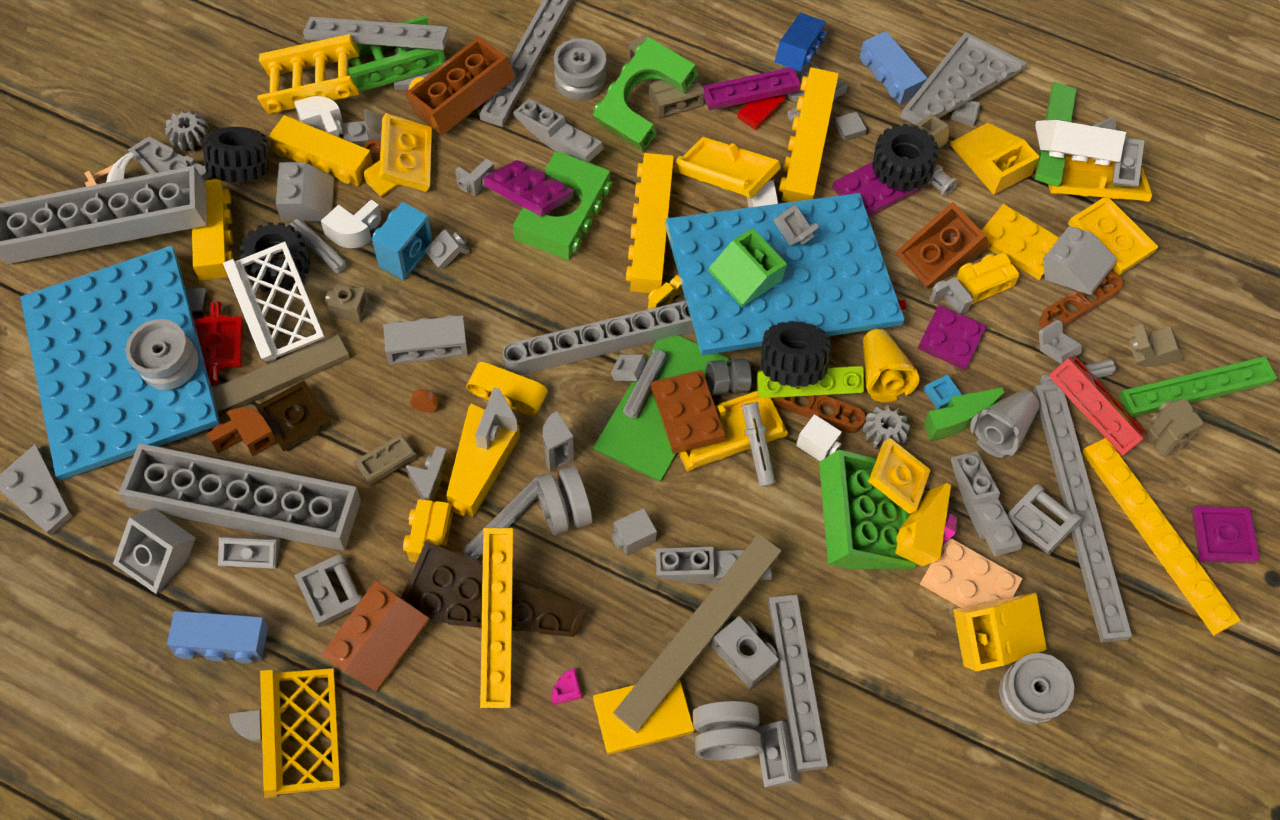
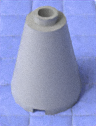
[970,390,1040,458]

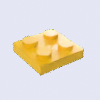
[868,438,931,514]

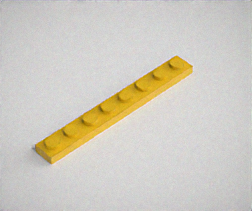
[1082,438,1241,636]

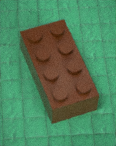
[405,36,515,135]

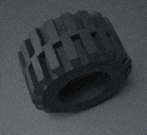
[872,124,939,191]
[203,127,269,182]
[239,222,311,293]
[760,321,831,387]

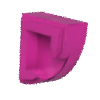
[942,513,957,545]
[552,668,581,706]

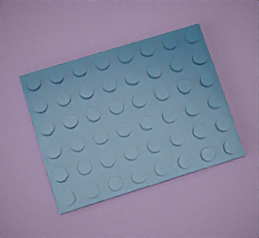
[665,193,904,355]
[20,245,220,481]

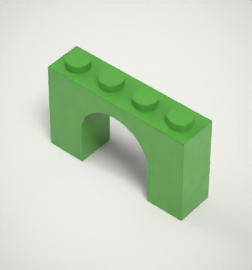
[593,37,698,153]
[513,151,612,260]

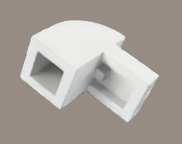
[294,96,343,138]
[321,200,382,248]

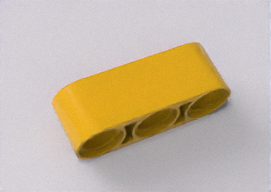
[466,362,548,416]

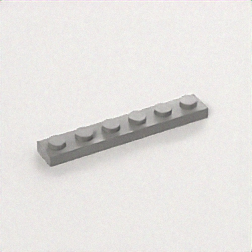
[303,17,450,50]
[768,595,828,772]

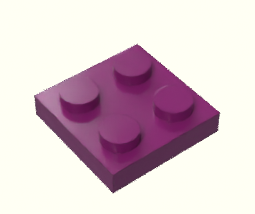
[917,305,986,370]
[1191,506,1260,564]

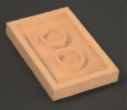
[920,538,1023,608]

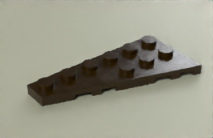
[402,539,587,637]

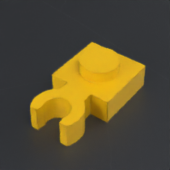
[648,274,683,309]

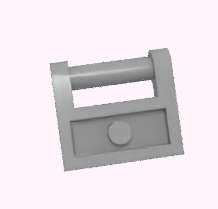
[1007,484,1083,555]
[294,554,364,627]

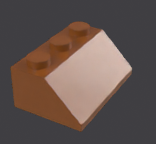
[322,580,430,692]

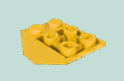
[949,123,1040,195]
[953,593,1047,671]

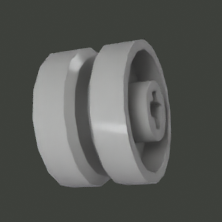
[554,38,606,101]
[125,319,199,390]
[535,465,592,536]
[999,653,1075,725]
[693,701,762,761]

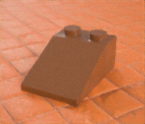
[895,202,991,288]

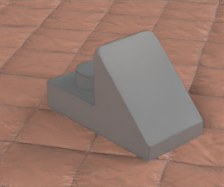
[342,109,383,147]
[1112,138,1145,187]
[475,387,518,450]
[406,446,449,502]

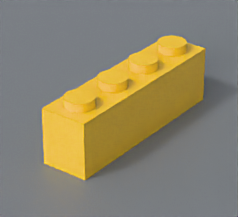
[268,115,373,187]
[192,179,234,281]

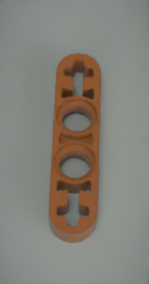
[1039,272,1123,328]
[771,395,865,433]

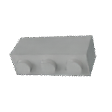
[383,315,468,365]

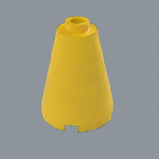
[863,329,920,402]

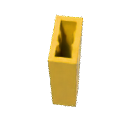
[447,404,520,517]

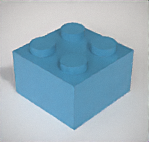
[372,202,432,281]

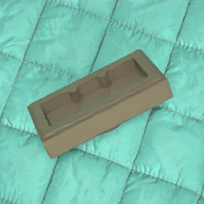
[354,433,417,486]

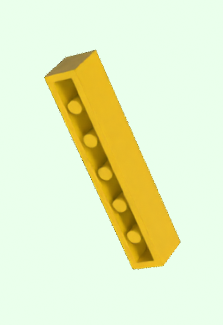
[778,67,839,203]
[626,153,673,293]

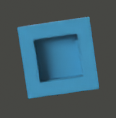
[924,374,962,409]

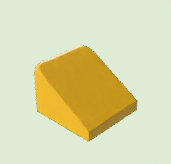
[364,161,399,197]

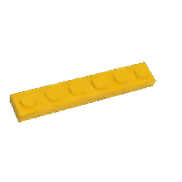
[480,528,513,708]

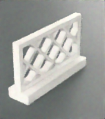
[223,242,325,364]

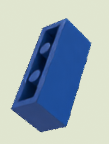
[774,12,827,71]

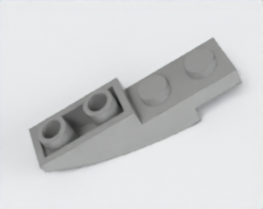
[513,98,603,163]
[951,451,1022,557]
[656,547,772,585]

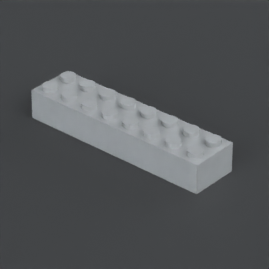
[0,166,207,264]
[118,443,361,551]

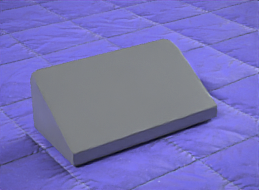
[218,534,280,569]
[755,721,800,788]

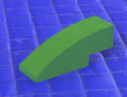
[924,388,1004,442]

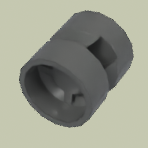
[705,358,751,395]

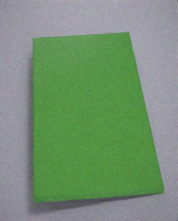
[593,335,729,482]

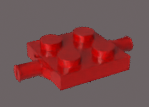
[193,301,244,385]

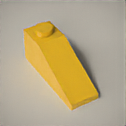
[896,483,951,566]

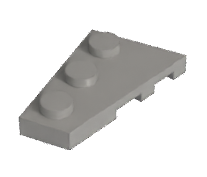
[128,137,211,181]
[0,444,73,536]

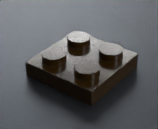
[256,380,332,452]

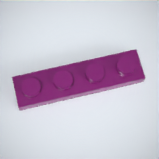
[702,68,801,111]

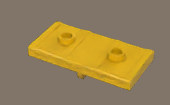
[673,137,780,198]
[1048,155,1152,202]
[679,391,788,472]

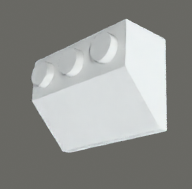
[1035,120,1126,166]

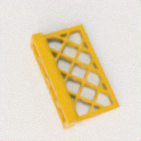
[260,668,340,798]

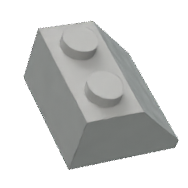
[276,162,335,222]
[1043,226,1117,295]
[113,508,196,594]

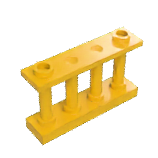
[257,34,359,114]

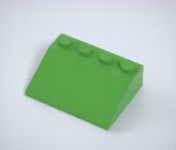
[819,450,916,569]

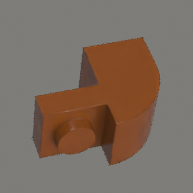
[207,408,277,457]

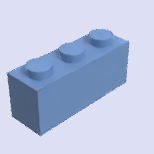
[860,31,928,105]
[167,611,268,663]

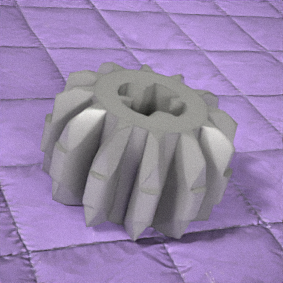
[165,109,209,152]
[863,405,910,449]

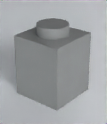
[611,508,657,556]

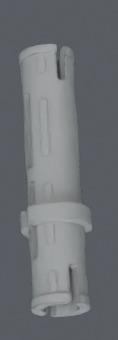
[741,402,776,486]

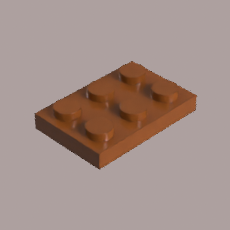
[650,370,725,454]

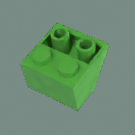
[708,228,787,307]

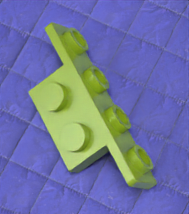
[757,364,864,398]

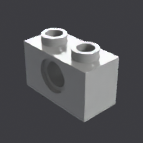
[711,616,779,690]

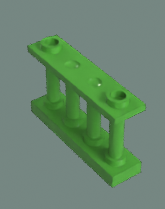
[348,15,446,92]

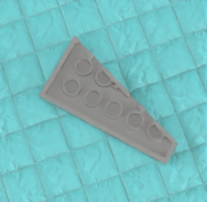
[900,32,1027,125]

